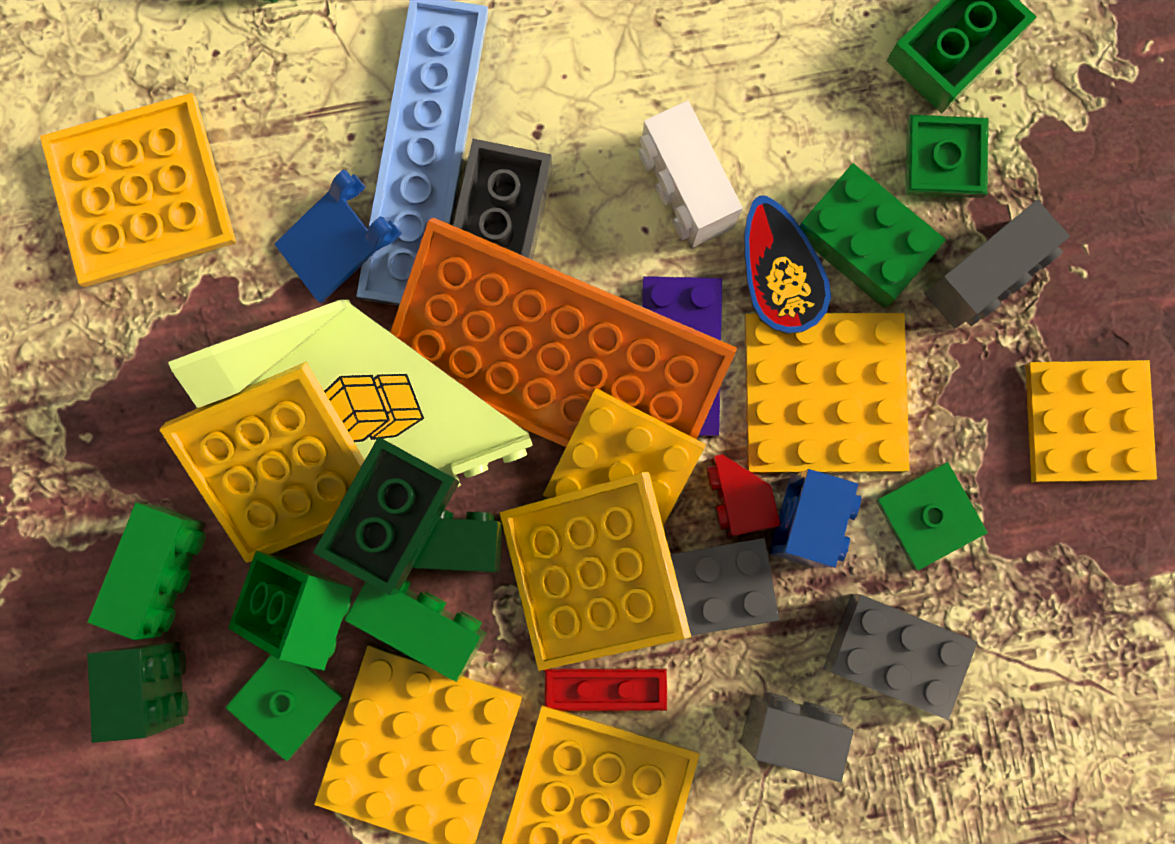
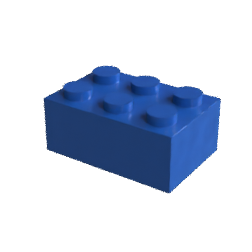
[768,469,861,568]

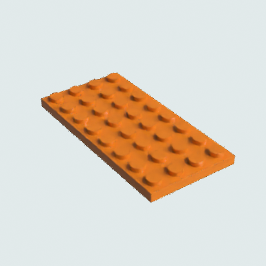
[390,217,737,447]

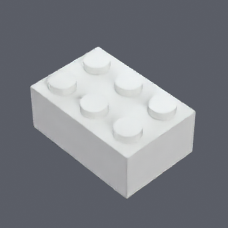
[638,100,743,248]

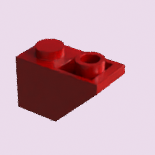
[706,454,781,537]

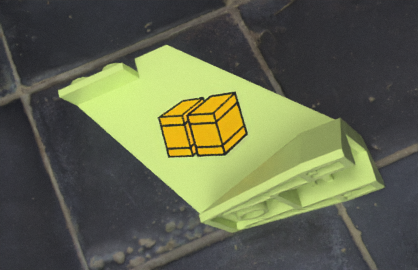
[168,300,533,487]

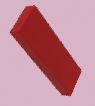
[544,668,667,711]

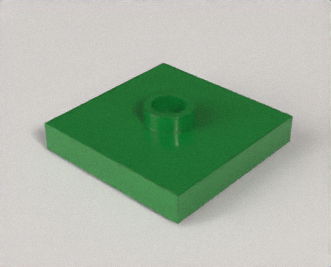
[905,114,989,198]
[875,462,988,571]
[226,655,343,762]

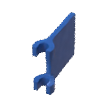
[274,170,402,303]

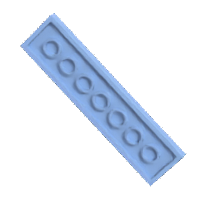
[356,0,489,306]

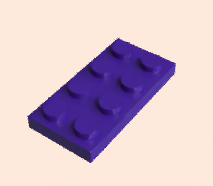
[642,276,722,437]

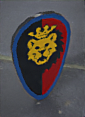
[744,195,831,334]

